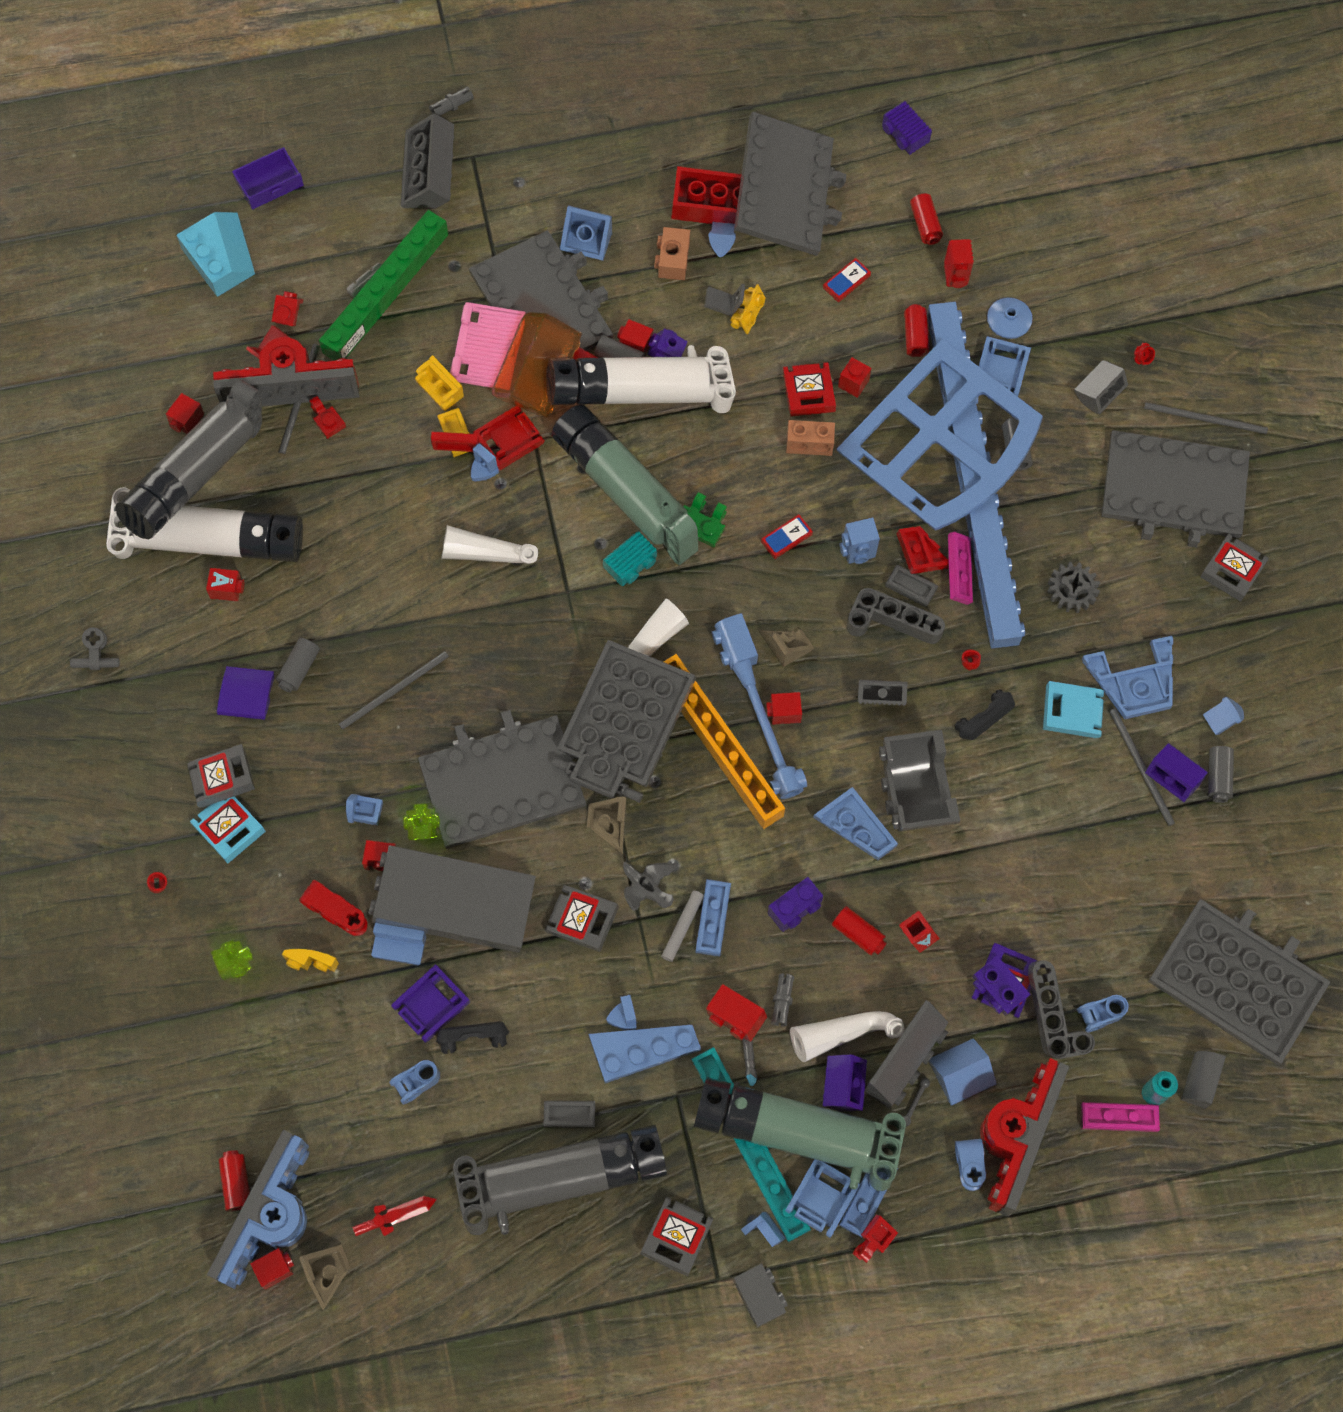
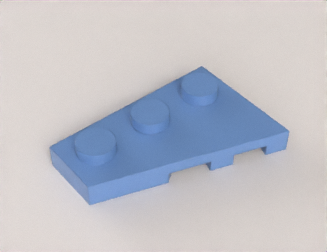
[813,787,898,860]

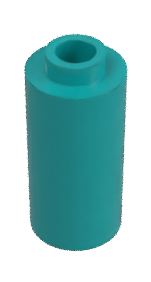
[1142,1071,1178,1105]

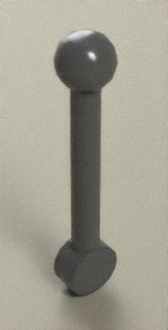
[903,1078,930,1127]

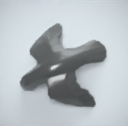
[623,862,676,911]

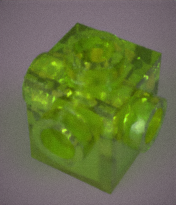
[403,803,440,840]
[211,940,253,980]

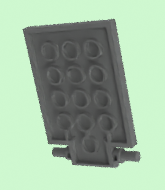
[551,640,696,803]

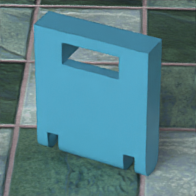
[1043,681,1104,738]

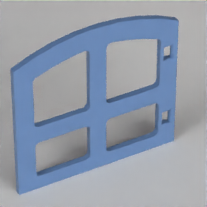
[837,339,1043,531]

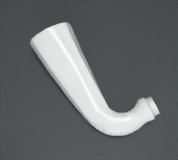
[442,525,538,564]
[628,598,689,657]
[790,1011,904,1062]

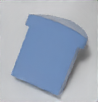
[709,222,736,257]
[471,443,499,481]
[1203,697,1244,735]
[346,794,383,826]
[607,995,637,1030]
[741,1212,785,1247]

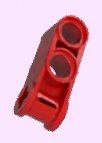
[299,880,368,936]

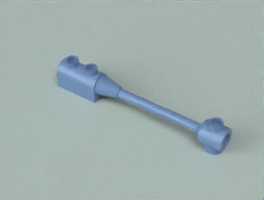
[712,613,807,799]

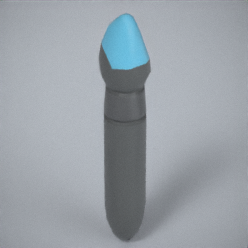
[742,1038,757,1086]

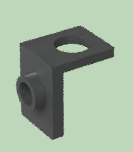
[704,284,745,316]

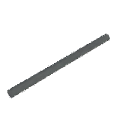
[278,344,319,454]
[1144,402,1268,434]
[339,651,449,730]
[1109,708,1175,826]

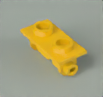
[730,284,766,334]

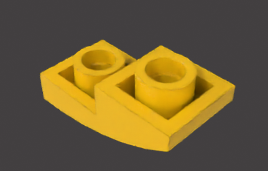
[282,949,339,972]

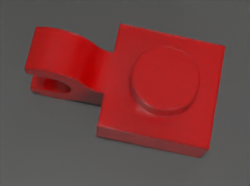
[309,396,346,439]
[852,1215,898,1263]

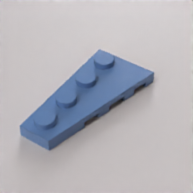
[589,1025,701,1083]

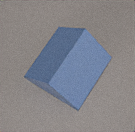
[560,206,612,260]
[929,1038,997,1106]

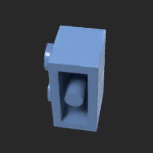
[840,518,880,564]

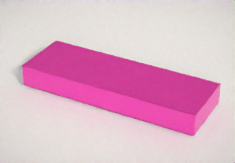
[948,532,973,605]
[1081,1102,1160,1132]

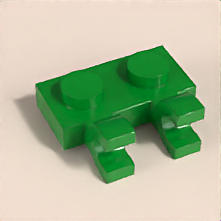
[683,492,727,548]

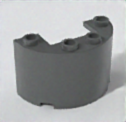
[879,730,960,832]

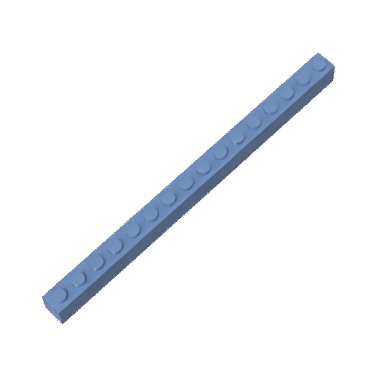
[927,302,1025,649]

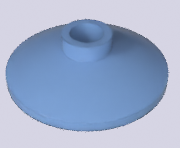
[987,298,1032,339]

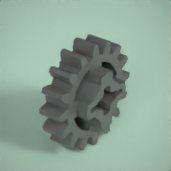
[1047,562,1100,613]

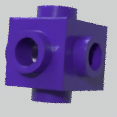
[648,328,687,357]

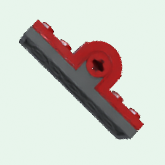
[213,337,360,407]
[980,1058,1069,1217]

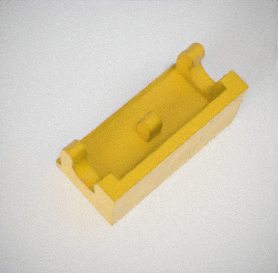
[415,355,464,411]

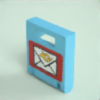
[190,796,266,864]

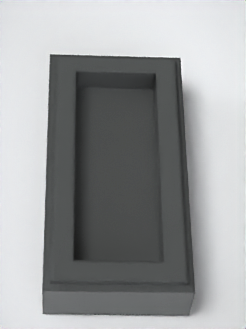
[885,565,938,608]
[544,1101,595,1128]

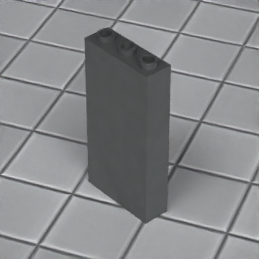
[369,845,536,953]

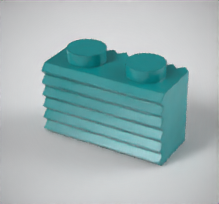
[603,531,657,586]

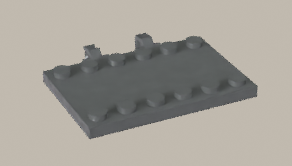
[734,112,847,256]
[469,230,613,377]
[1101,430,1250,548]
[418,710,586,849]
[1148,899,1331,1066]

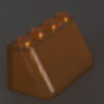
[492,312,583,418]

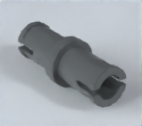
[429,86,474,116]
[771,973,794,1027]

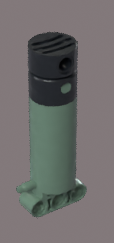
[551,404,698,565]
[694,1077,906,1191]

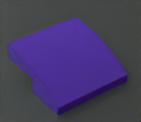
[217,666,274,720]

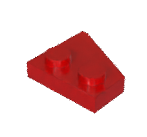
[896,526,949,574]

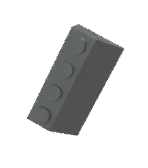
[401,113,454,209]
[865,1000,948,1109]

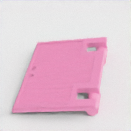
[450,302,526,391]

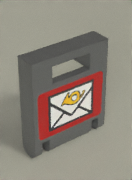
[1200,534,1269,602]
[187,744,255,807]
[545,885,619,952]
[640,1197,714,1277]

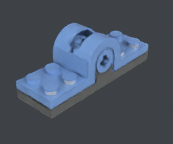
[207,1130,309,1289]

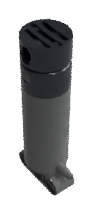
[115,379,262,540]
[453,1125,667,1235]

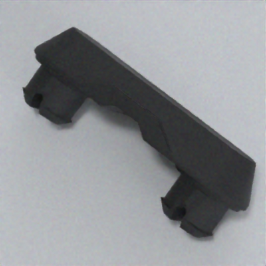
[955,689,1015,740]
[436,1021,509,1054]

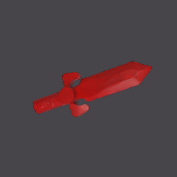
[353,1196,437,1236]

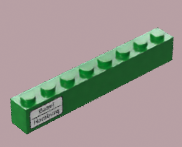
[319,210,448,361]

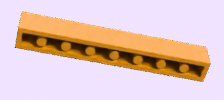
[664,654,785,830]

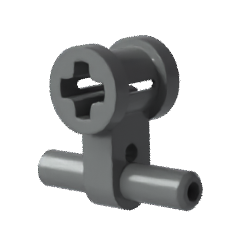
[70,627,120,670]

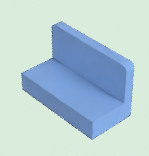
[371,923,426,965]

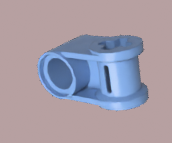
[1077,995,1129,1033]
[389,1060,440,1105]
[955,1139,986,1191]

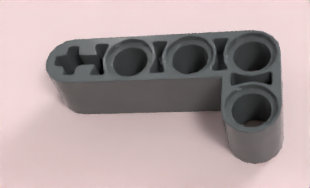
[846,588,945,644]
[1028,960,1095,1059]

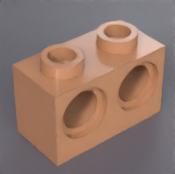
[786,420,835,456]

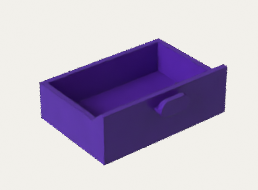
[232,147,304,210]

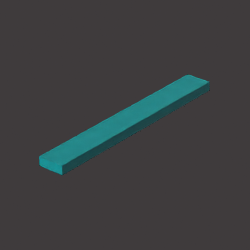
[691,1047,811,1243]

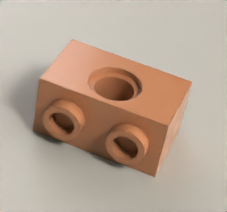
[655,227,690,280]

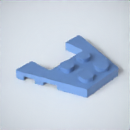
[1082,636,1173,719]

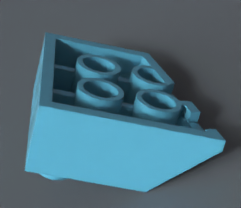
[176,212,255,297]

